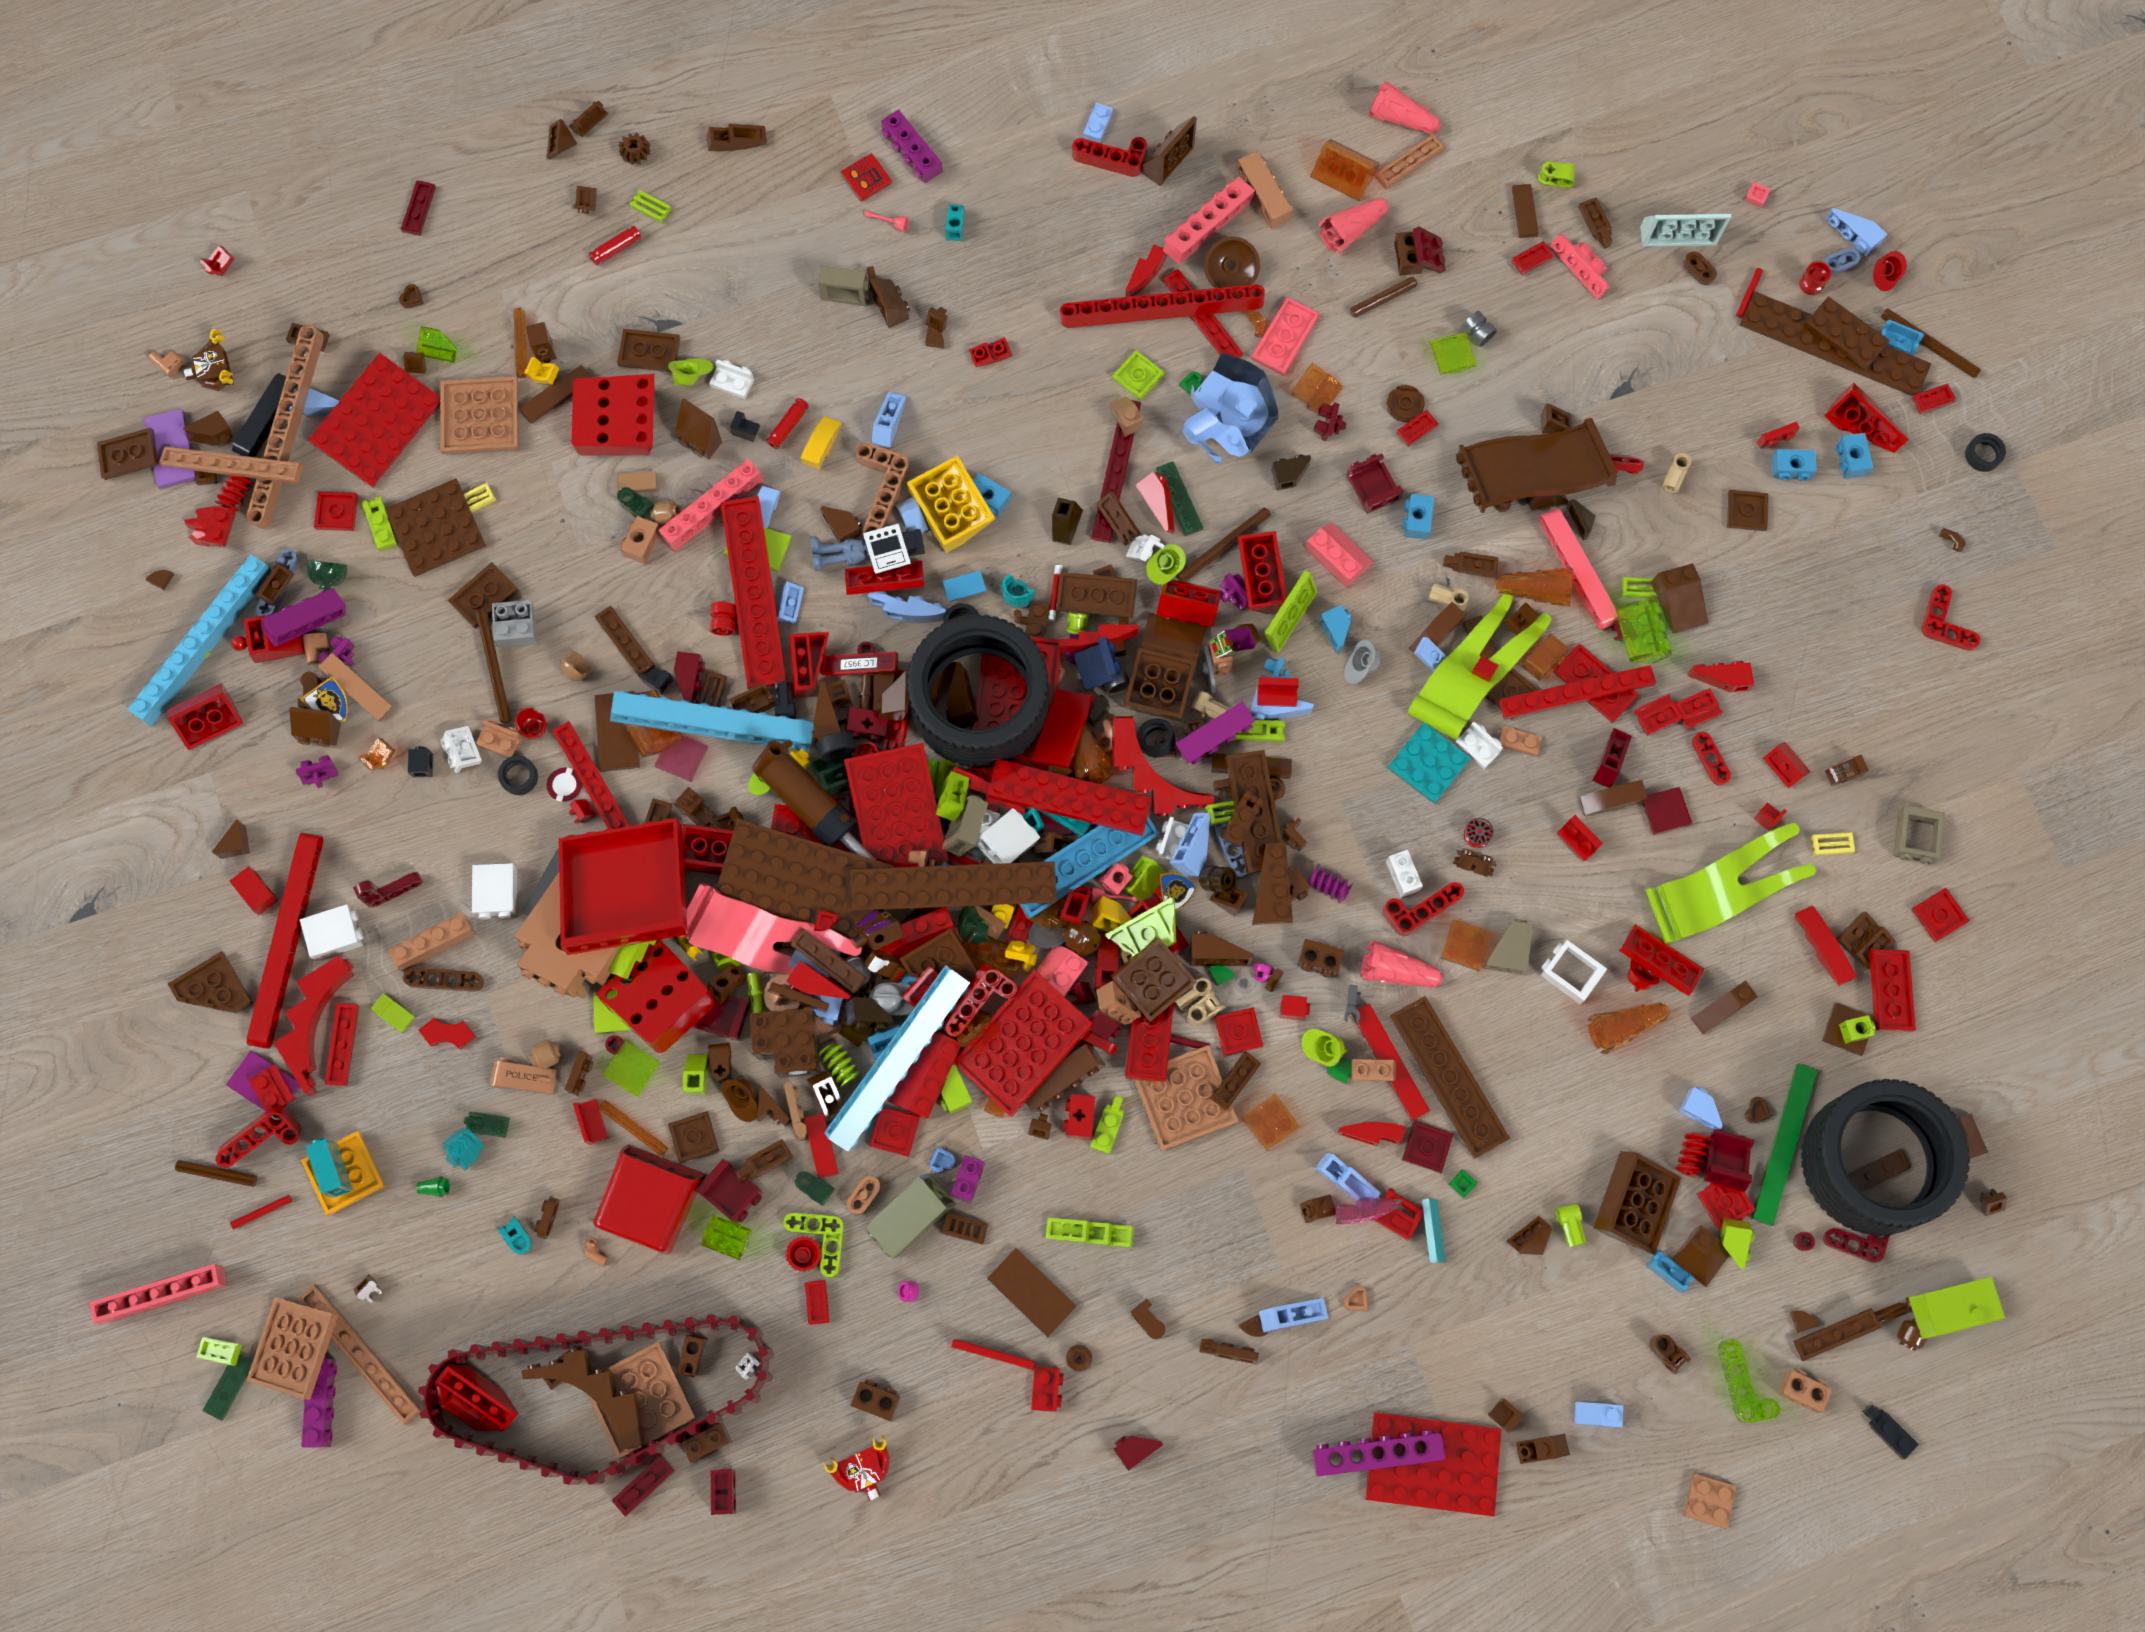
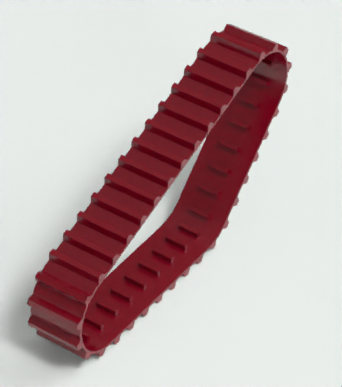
[418,1314,774,1485]

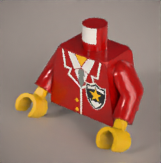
[823,1435,890,1501]

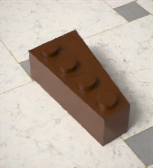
[1026,1044,1106,1113]

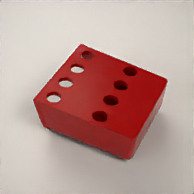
[571,373,655,456]
[595,939,715,1053]
[593,1144,706,1255]

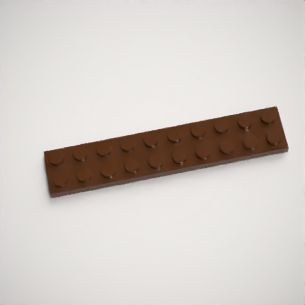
[1739,291,1932,396]
[851,861,1057,910]

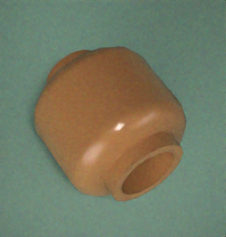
[651,500,681,527]
[529,1039,562,1070]

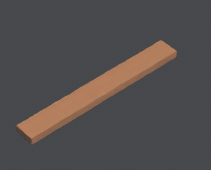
[159,446,304,484]
[298,1284,422,1425]

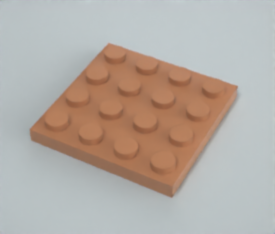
[440,376,519,454]
[1134,1045,1239,1152]
[246,1297,338,1400]
[588,1341,696,1460]

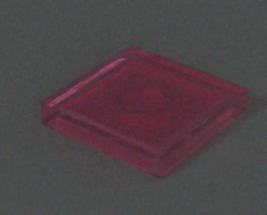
[654,731,708,782]

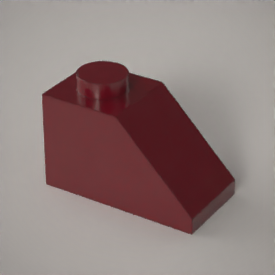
[1089,1009,1123,1040]
[1113,1435,1163,1471]

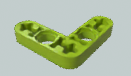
[783,1213,844,1278]

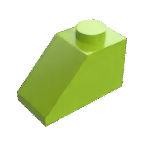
[940,1064,973,1114]

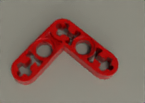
[1922,584,1980,651]

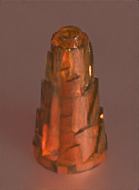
[1496,568,1573,607]
[1072,720,1115,784]
[1588,1002,1670,1054]

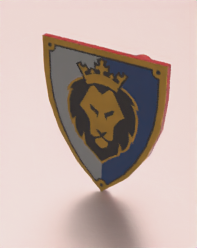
[300,675,348,722]
[1154,872,1197,911]

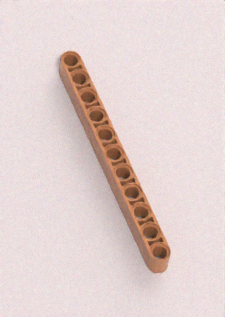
[247,324,324,529]

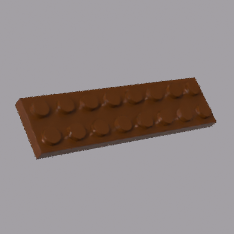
[1389,996,1510,1159]

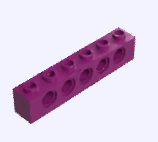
[1311,1430,1445,1477]

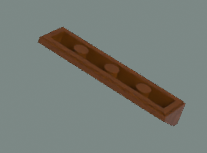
[1211,753,1292,779]

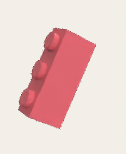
[1305,523,1374,588]
[1036,946,1088,998]

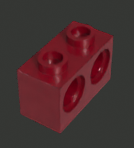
[710,1469,736,1515]

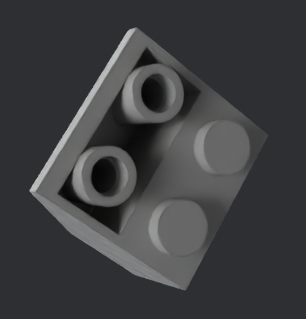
[492,600,538,648]

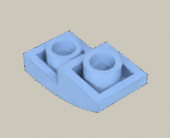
[757,486,781,528]

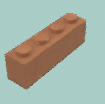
[1237,151,1293,228]
[388,912,476,972]

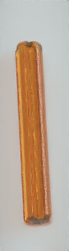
[513,307,527,378]
[599,1101,668,1156]

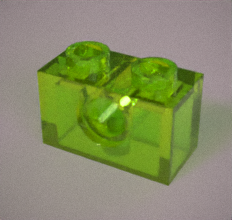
[701,1215,752,1260]

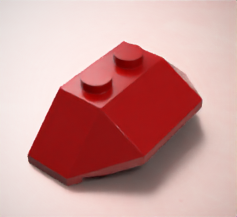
[435,1364,518,1431]

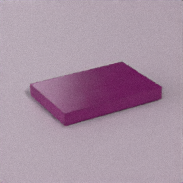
[226,1050,300,1118]

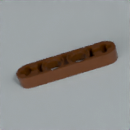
[403,968,484,992]

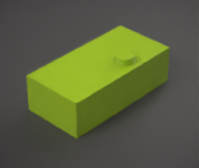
[1908,1277,2005,1339]

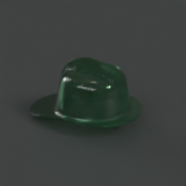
[957,906,989,945]

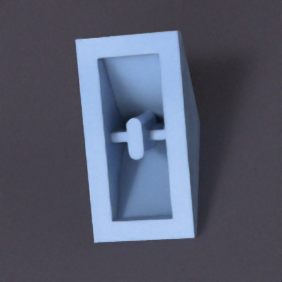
[895,497,928,534]

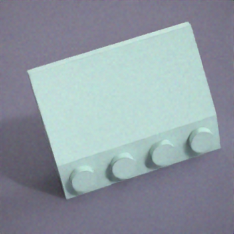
[1640,214,1731,247]

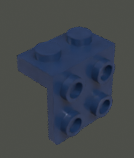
[1074,636,1122,690]

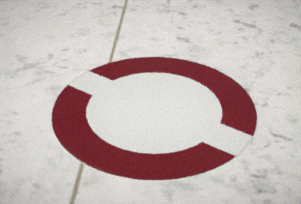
[547,767,582,802]

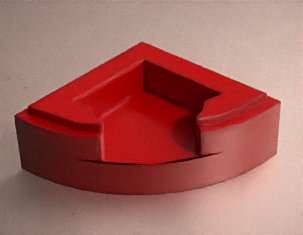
[814,910,839,931]

